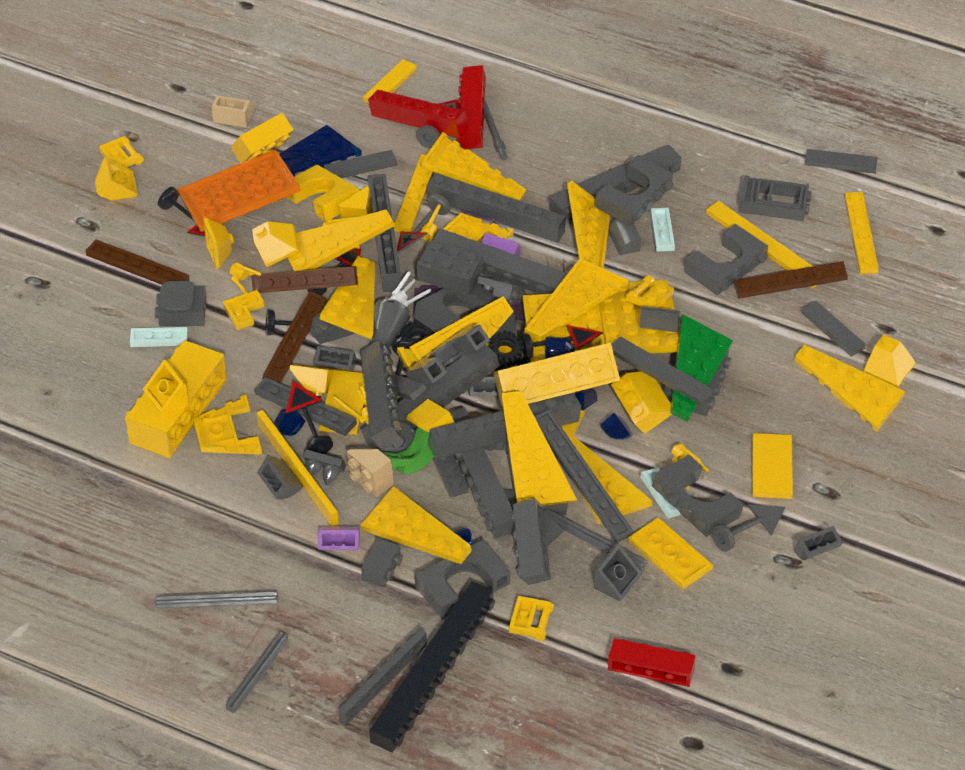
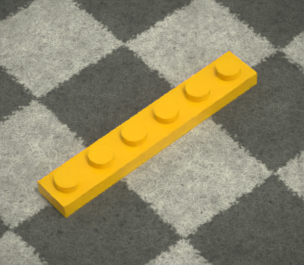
[394,154,434,232]
[844,192,879,274]

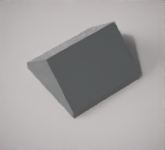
[594,543,642,601]

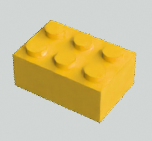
[230,112,294,163]

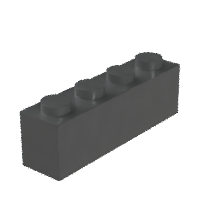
[511,499,551,585]

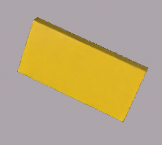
[319,370,365,435]
[752,433,793,499]
[628,517,713,590]

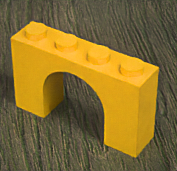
[286,165,360,221]

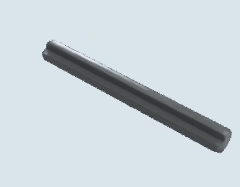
[226,632,288,713]

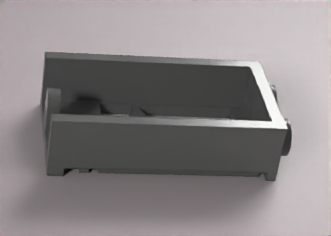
[739,175,812,221]

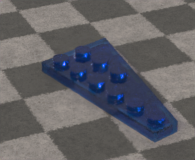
[279,125,362,177]

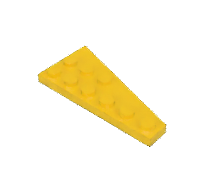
[567,181,610,268]
[287,209,395,271]
[409,296,514,368]
[795,344,905,432]
[361,486,472,564]

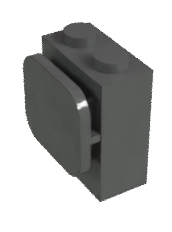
[155,281,207,326]

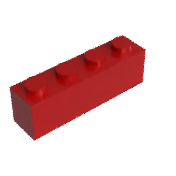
[608,638,696,687]

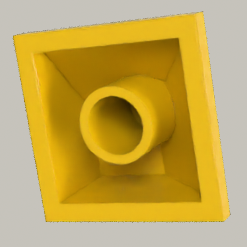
[95,156,138,201]
[203,218,234,269]
[252,221,299,267]
[864,334,916,387]
[290,364,335,396]

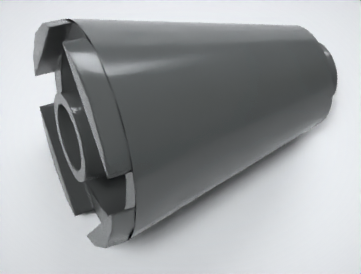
[370,299,411,348]

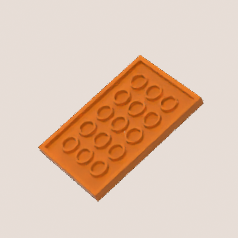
[177,149,301,232]

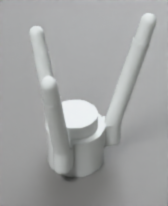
[388,271,431,307]

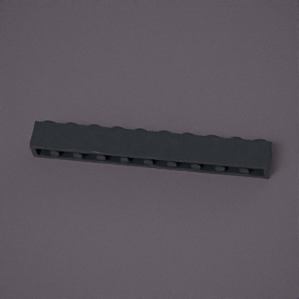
[369,581,495,753]

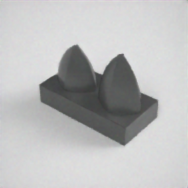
[303,450,346,485]

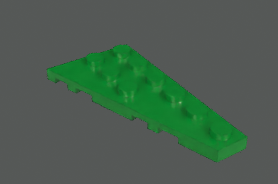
[670,314,733,422]

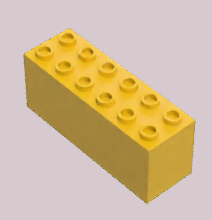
[125,340,227,458]
[493,343,620,410]

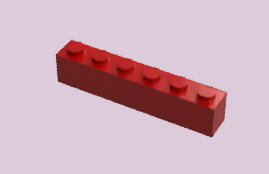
[457,65,486,150]
[368,89,468,138]

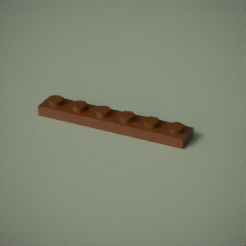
[86,239,189,285]
[734,261,848,299]
[251,266,358,293]
[262,291,327,384]

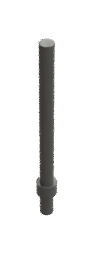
[484,99,508,161]

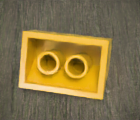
[611,371,672,434]

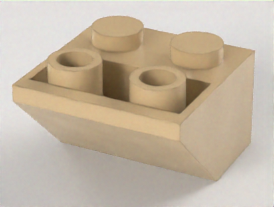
[212,95,257,128]
[347,449,394,498]

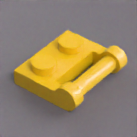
[99,136,144,167]
[626,275,674,308]
[509,596,554,641]

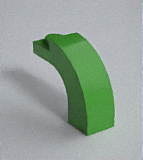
[382,426,434,474]

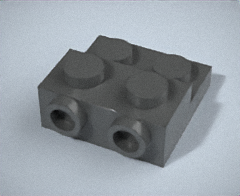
[477,276,526,303]

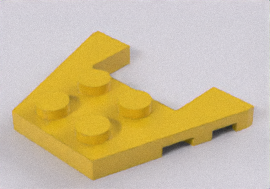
[443,213,514,242]
[193,394,262,455]

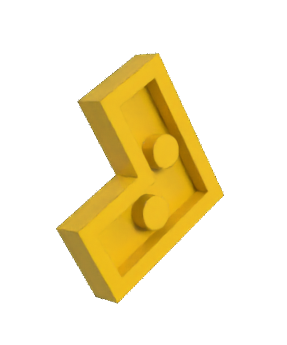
[223,290,265,331]

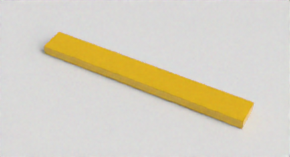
[706,201,817,288]
[256,410,339,526]

